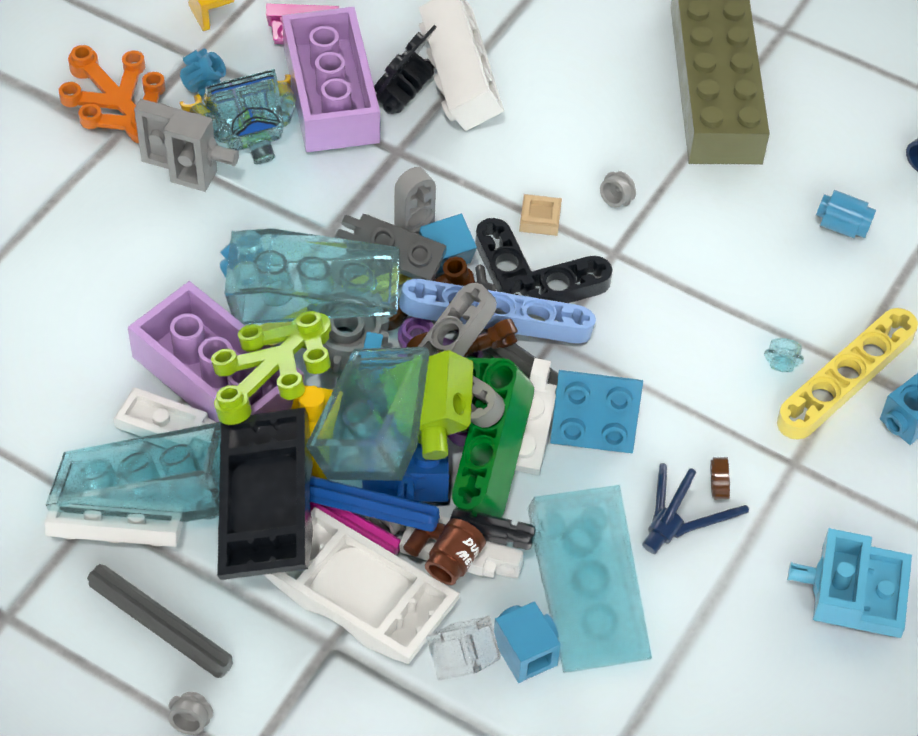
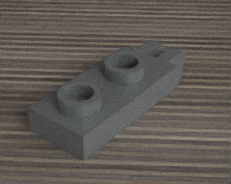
[335,214,447,281]

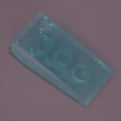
[224,228,400,325]
[45,422,221,522]
[527,485,652,673]

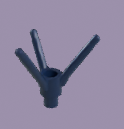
[642,463,749,554]

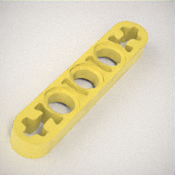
[777,308,918,440]

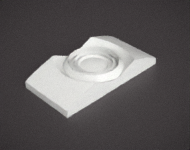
[264,507,459,664]

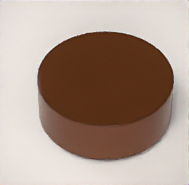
[710,457,730,500]

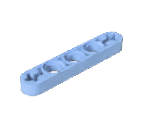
[399,279,596,344]

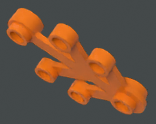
[59,45,166,143]

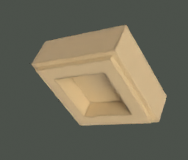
[519,194,562,236]

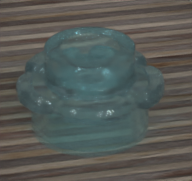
[764,338,804,372]

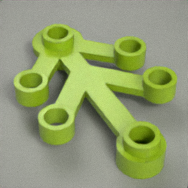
[211,311,332,425]

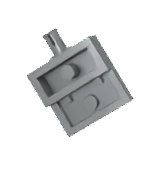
[134,99,239,192]

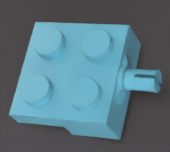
[787,528,912,638]

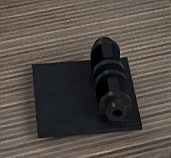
[374,25,437,114]

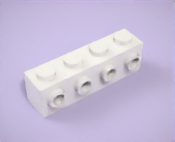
[419,0,504,131]

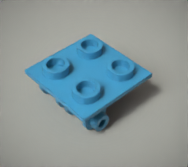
[550,370,643,453]

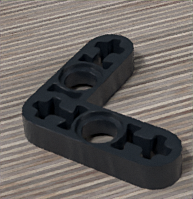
[475,218,613,303]

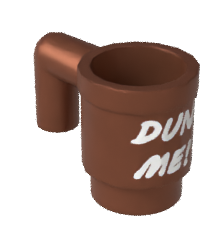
[403,518,486,585]

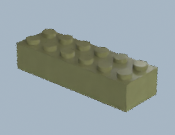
[670,0,770,165]

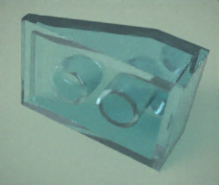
[306,347,430,481]

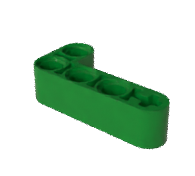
[452,358,534,517]

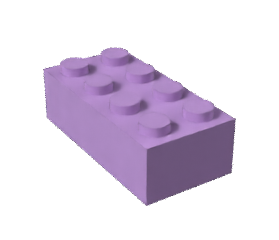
[282,7,380,152]
[128,281,305,429]

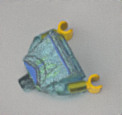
[180,69,297,164]

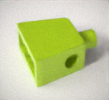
[382,350,473,460]

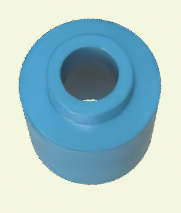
[815,190,876,238]

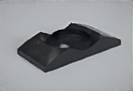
[217,407,313,580]

